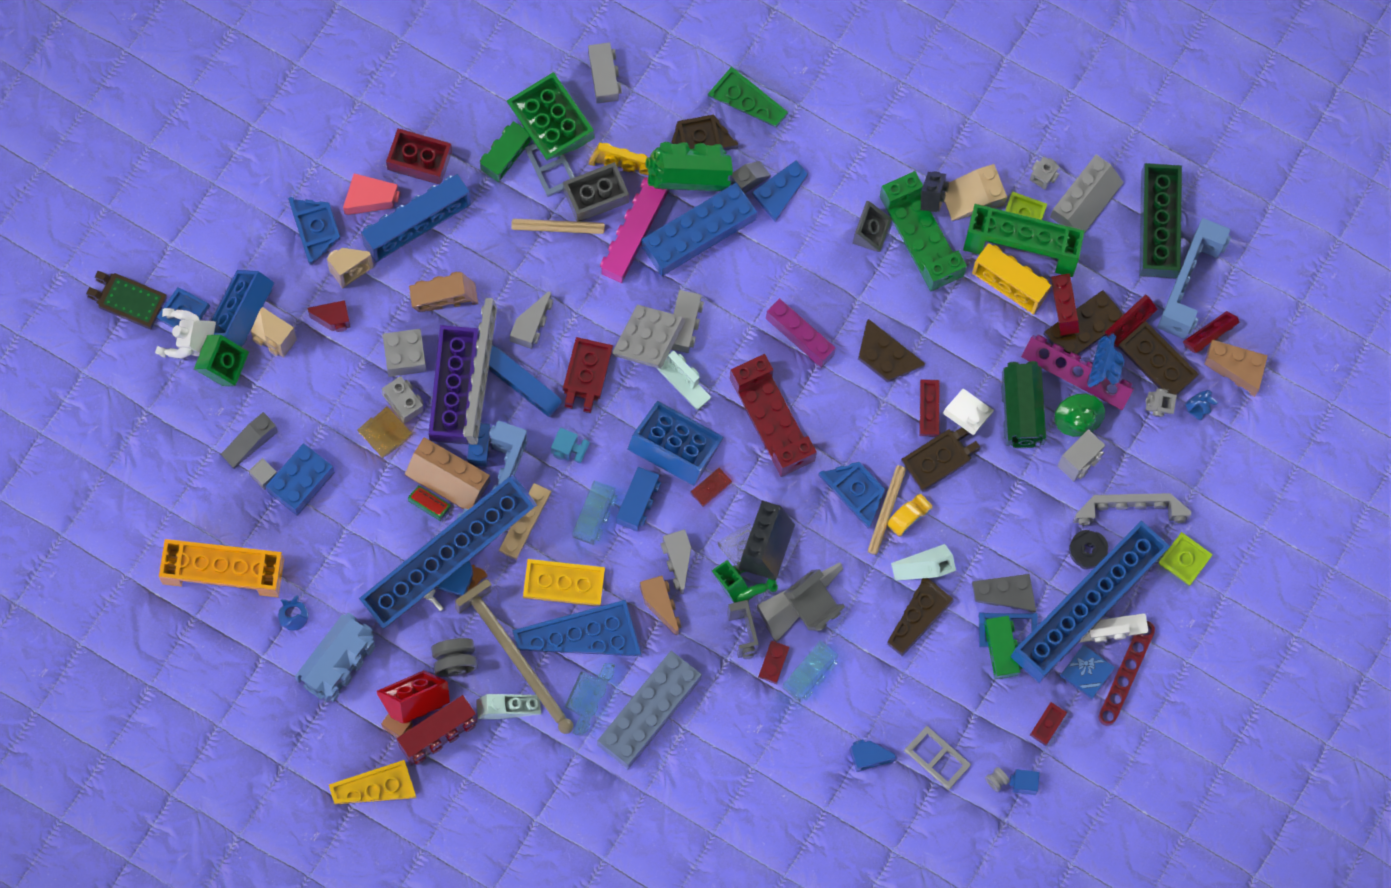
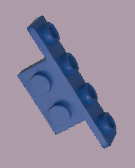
[1087,334,1125,387]

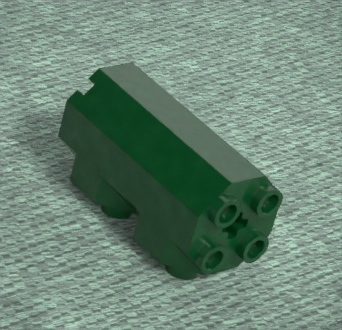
[1001,361,1046,449]

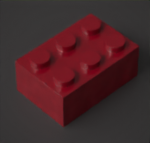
[386,128,452,184]

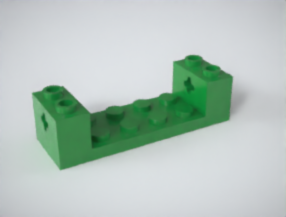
[879,171,967,292]
[963,204,1085,277]

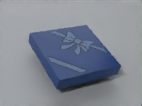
[1060,644,1115,699]

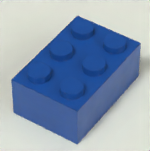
[266,443,335,516]

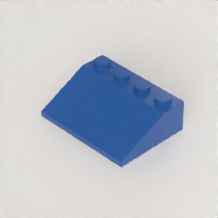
[627,401,724,486]

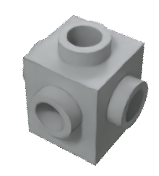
[1030,156,1059,190]
[1146,389,1177,417]

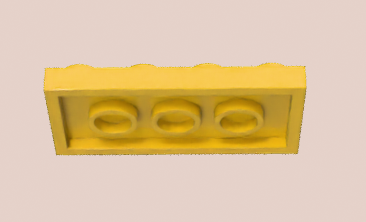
[523,559,605,607]

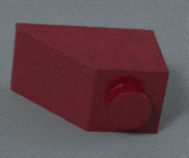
[308,300,350,332]

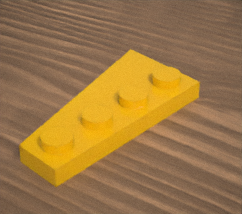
[328,760,416,805]

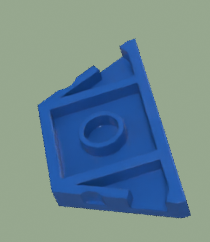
[288,197,340,265]
[818,462,885,528]

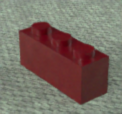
[1051,273,1079,335]

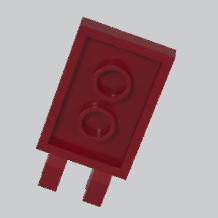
[563,337,613,413]

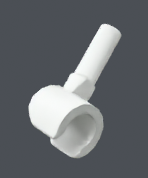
[424,589,444,611]

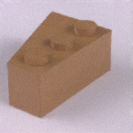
[409,272,478,312]

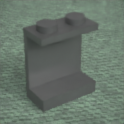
[784,569,845,631]
[727,600,759,659]

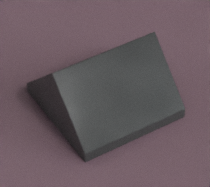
[852,201,892,252]

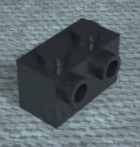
[921,171,949,212]

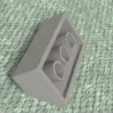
[1050,155,1124,233]

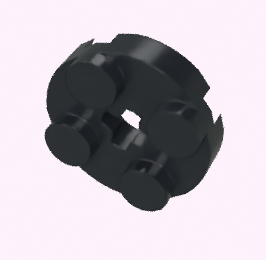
[1069,530,1108,569]

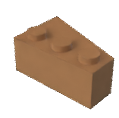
[1204,340,1268,397]

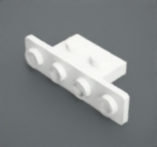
[1079,614,1148,643]

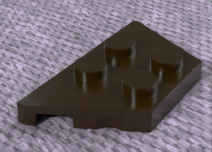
[671,114,738,150]
[858,319,925,382]

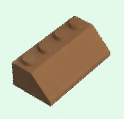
[405,437,491,510]

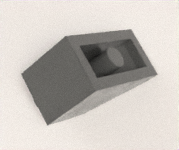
[730,161,771,194]

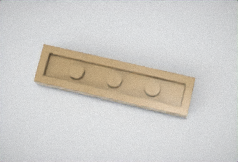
[499,483,551,560]

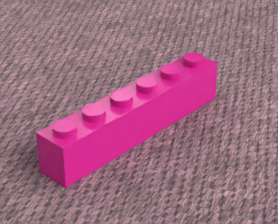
[600,177,670,283]

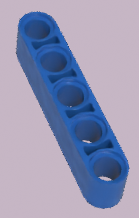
[488,345,563,417]

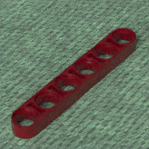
[1098,621,1155,726]

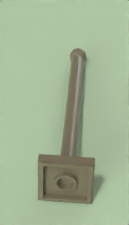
[455,579,574,734]

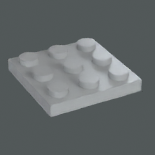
[612,305,686,369]

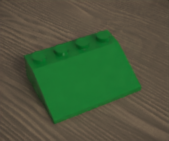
[506,72,595,160]

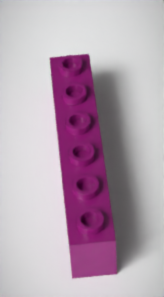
[1021,334,1134,410]

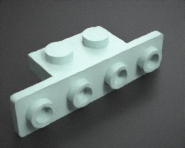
[657,351,711,410]

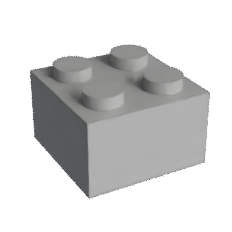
[382,329,426,377]
[1057,429,1105,482]

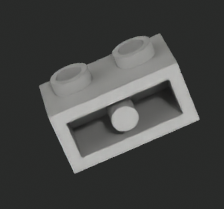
[382,376,424,424]

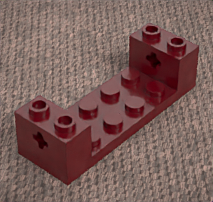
[729,354,817,477]

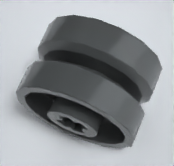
[431,638,478,677]

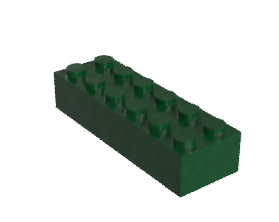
[1139,163,1182,279]

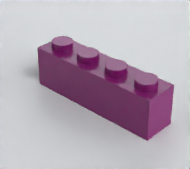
[766,298,836,368]

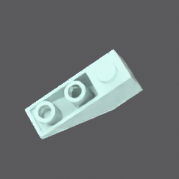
[891,544,956,580]
[476,694,541,719]

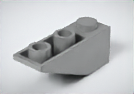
[510,291,554,349]
[660,529,691,594]

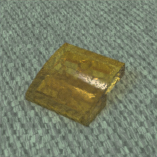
[357,406,413,458]

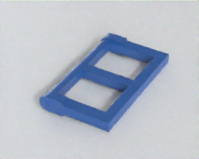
[978,612,1038,647]

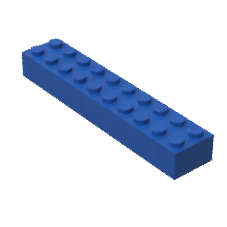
[359,475,537,629]
[1010,520,1170,683]

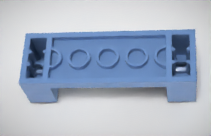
[1157,218,1231,339]
[457,421,528,518]

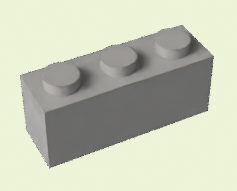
[588,42,622,103]
[671,290,704,353]

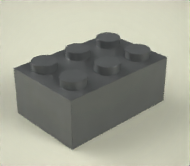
[563,162,629,222]

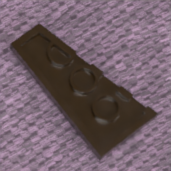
[887,578,954,656]

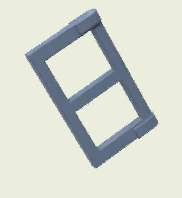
[525,143,575,197]

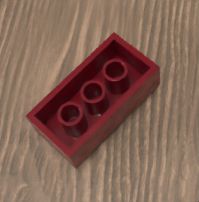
[396,695,477,766]

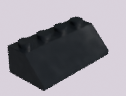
[739,500,795,581]

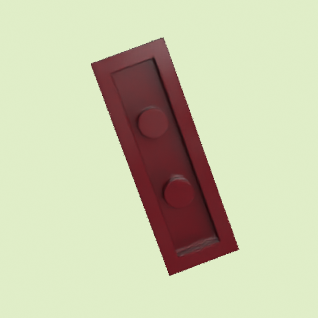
[1105,295,1158,347]
[1183,311,1240,353]
[919,379,940,437]

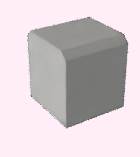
[248,458,277,490]

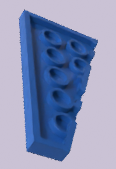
[512,600,641,656]

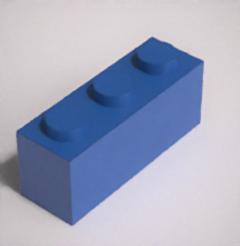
[616,467,661,531]

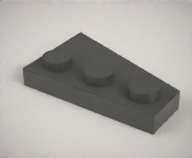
[972,574,1036,613]

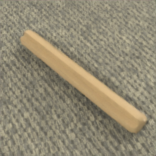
[511,219,605,234]
[868,465,906,555]

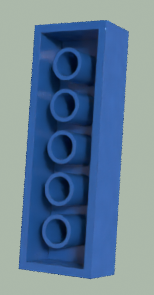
[361,174,471,263]
[641,182,757,276]

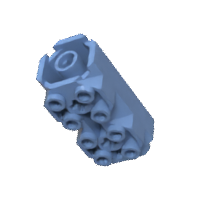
[295,613,376,702]

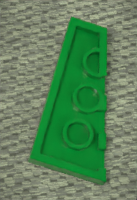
[708,66,788,128]

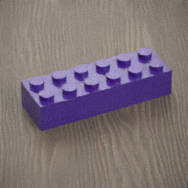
[428,325,479,444]

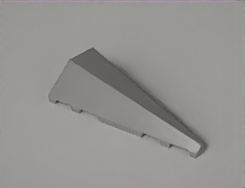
[757,562,843,642]

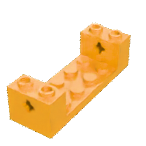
[159,539,284,598]

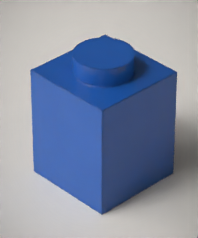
[1009,769,1040,795]

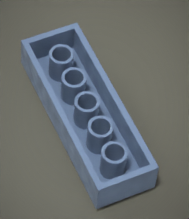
[597,651,702,769]

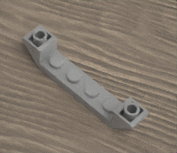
[1073,493,1191,525]

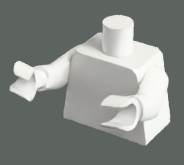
[155,308,216,359]

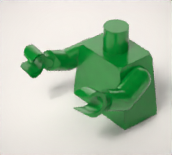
[711,560,778,603]

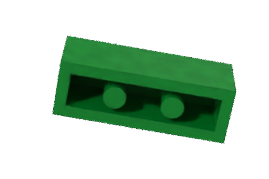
[480,121,532,182]
[984,615,1022,680]

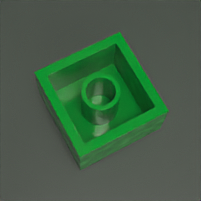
[194,335,249,386]

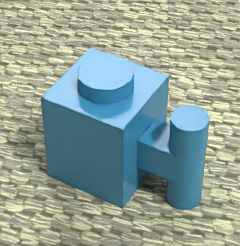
[551,428,590,463]

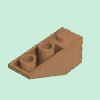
[640,576,681,635]

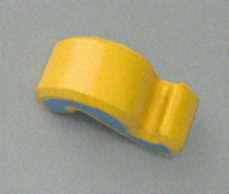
[888,494,933,537]

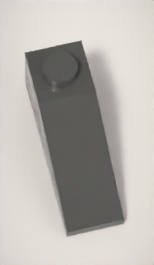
[221,412,278,469]

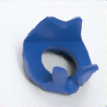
[1185,390,1218,420]
[278,595,309,631]

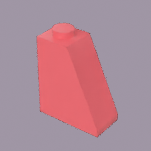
[343,173,400,215]

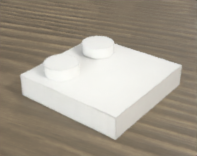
[943,389,994,435]

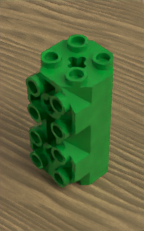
[645,142,733,191]

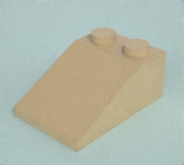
[945,164,1007,221]

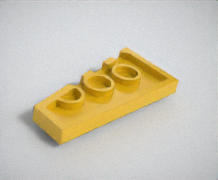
[588,142,649,175]

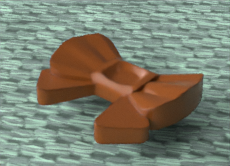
[467,565,488,592]

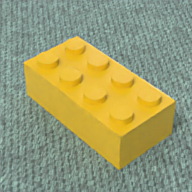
[972,243,1051,315]

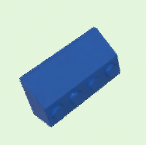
[211,270,274,347]

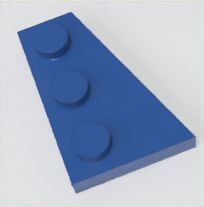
[752,160,808,222]

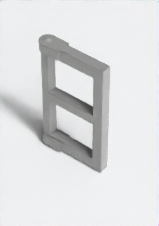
[904,726,971,790]

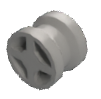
[985,767,1010,792]

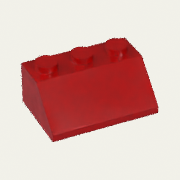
[377,670,450,724]

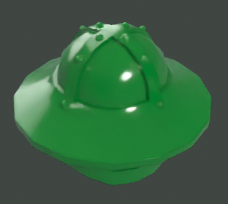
[1054,393,1105,437]

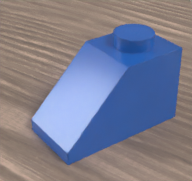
[850,740,896,772]

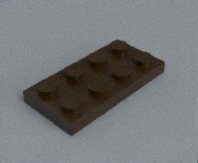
[1043,290,1123,363]
[1118,321,1199,395]

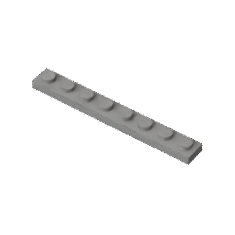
[463,298,497,444]

